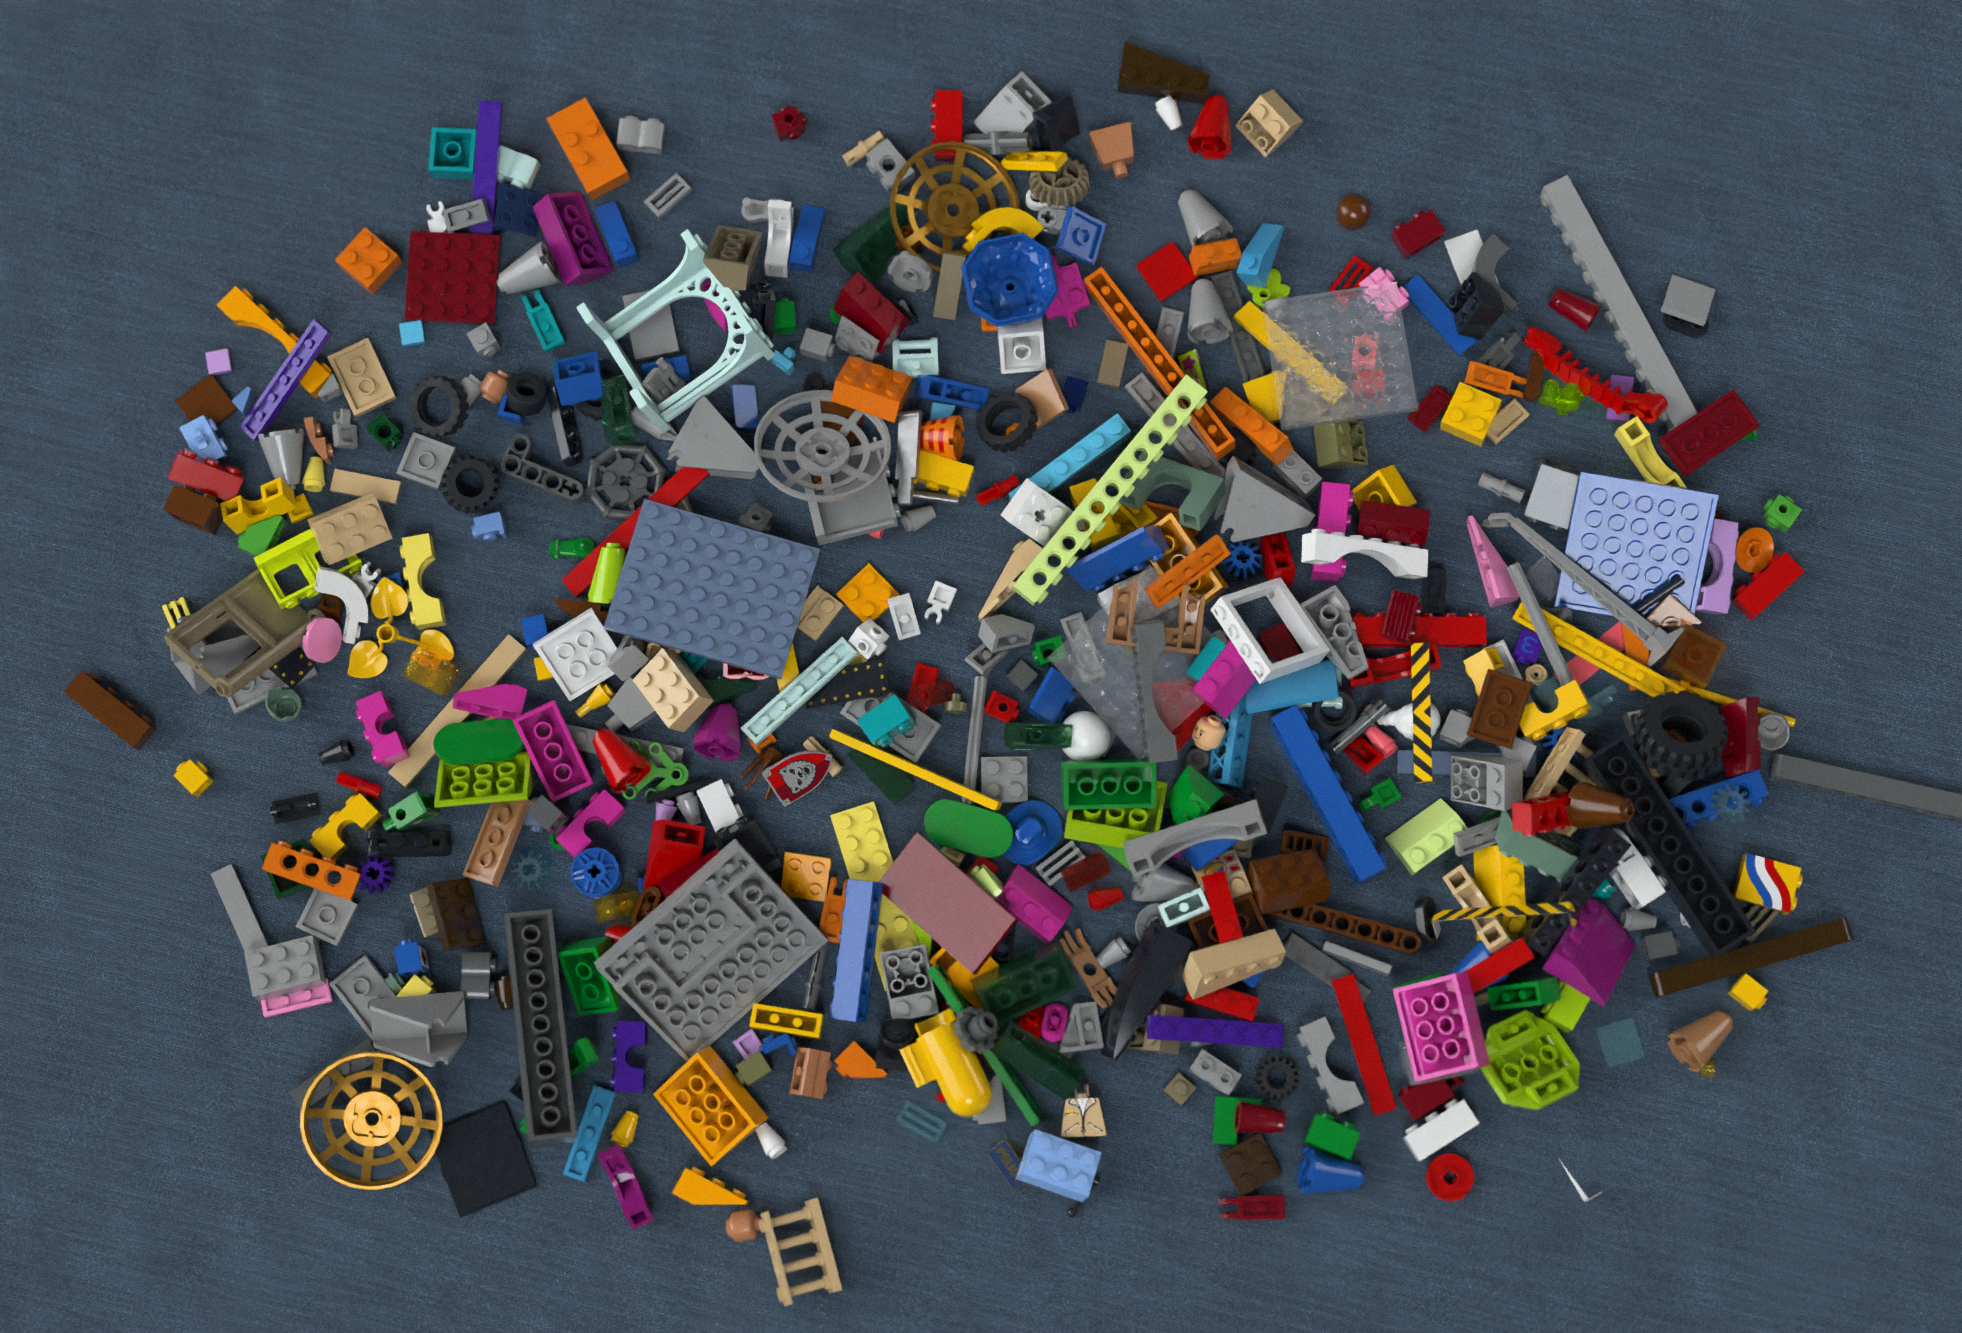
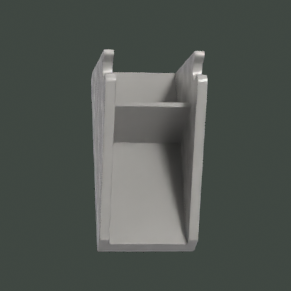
[668,396,761,480]
[1214,456,1315,542]
[167,614,260,695]
[369,991,467,1067]

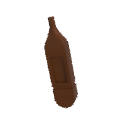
[1524,352,1544,402]

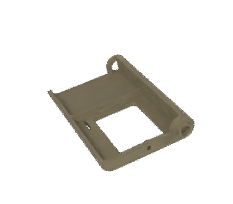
[164,569,326,698]

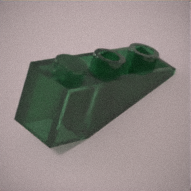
[695,675,757,711]
[1003,723,1073,751]

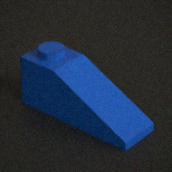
[594,200,639,269]
[789,205,825,273]
[914,375,989,410]

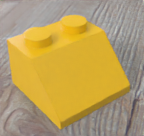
[1350,465,1417,511]

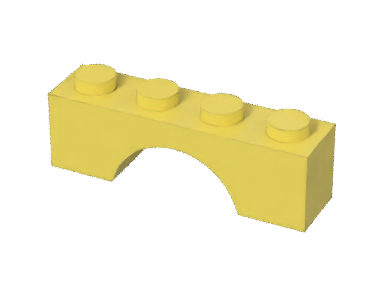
[1614,416,1687,488]
[399,533,446,630]

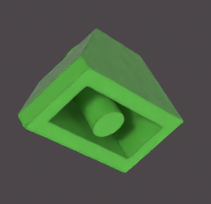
[238,515,287,557]

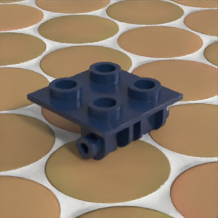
[493,183,543,237]

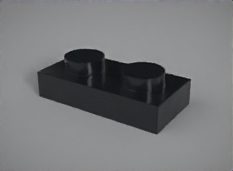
[1420,568,1447,616]

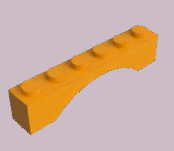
[217,286,333,399]

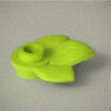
[1247,268,1290,309]

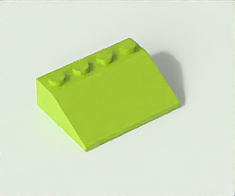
[434,752,535,808]
[1064,781,1167,849]

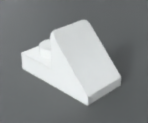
[887,593,921,640]

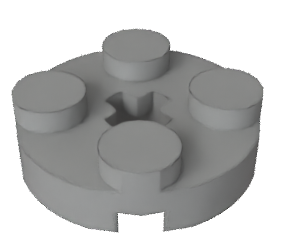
[888,251,933,292]

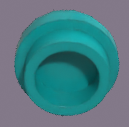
[1592,877,1616,898]

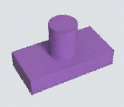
[1605,375,1634,423]

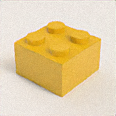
[1440,382,1502,447]

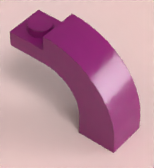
[598,1144,654,1230]

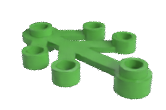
[602,740,689,800]

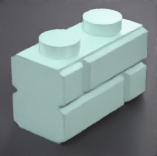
[1158,888,1210,929]

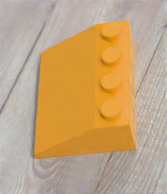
[653,1046,769,1166]

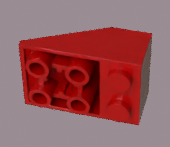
[643,819,706,892]

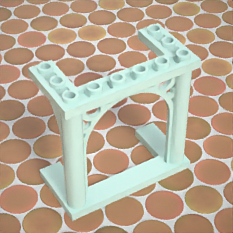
[576,229,775,433]

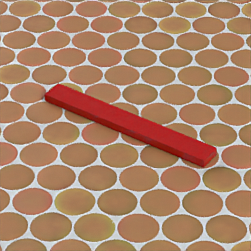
[561,467,710,597]

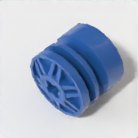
[570,848,624,900]

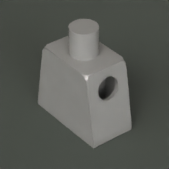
[605,677,658,732]

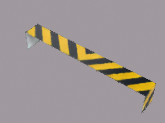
[1411,642,1435,784]
[1432,902,1577,939]

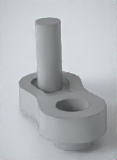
[741,198,779,223]

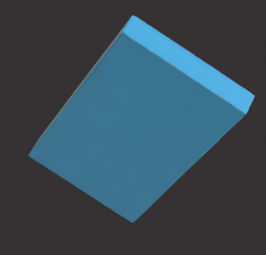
[1245,660,1339,714]

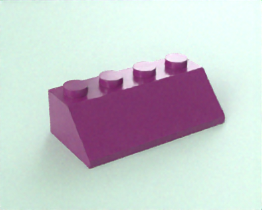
[533,192,614,286]

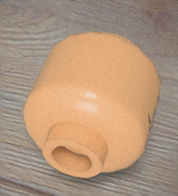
[1192,715,1226,751]

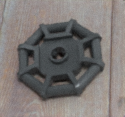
[584,441,667,519]

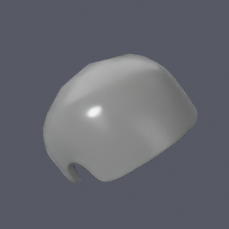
[1758,712,1790,750]

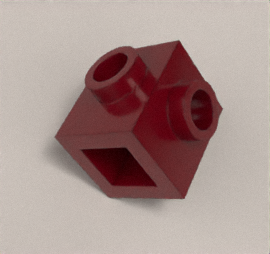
[771,106,807,142]

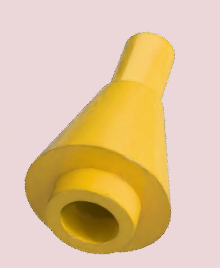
[575,683,615,718]

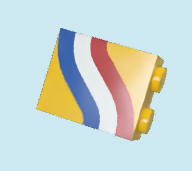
[1732,853,1803,915]

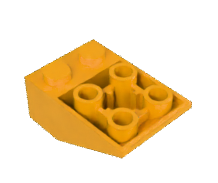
[929,947,1013,1009]

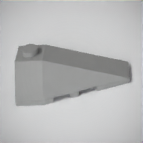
[1299,585,1369,679]

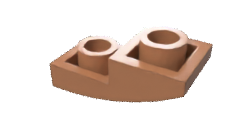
[304,417,335,464]

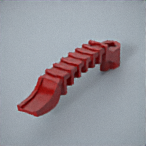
[1523,327,1668,423]

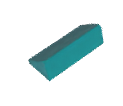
[1186,636,1226,682]

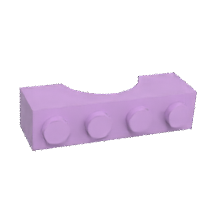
[1695,519,1739,614]

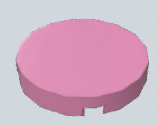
[302,617,342,663]

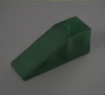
[602,375,636,446]
[848,751,915,807]

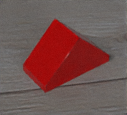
[1342,736,1385,777]

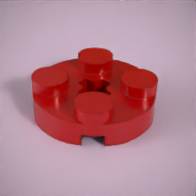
[1426,1154,1474,1201]

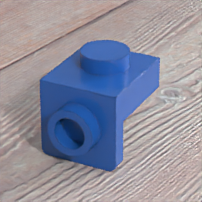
[759,1033,798,1056]

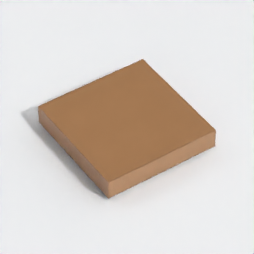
[1015,369,1069,430]

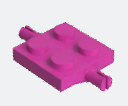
[1045,255,1091,329]

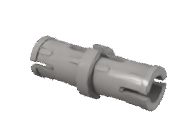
[1478,472,1525,503]

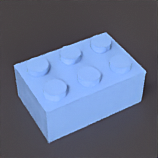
[1016,1129,1101,1202]

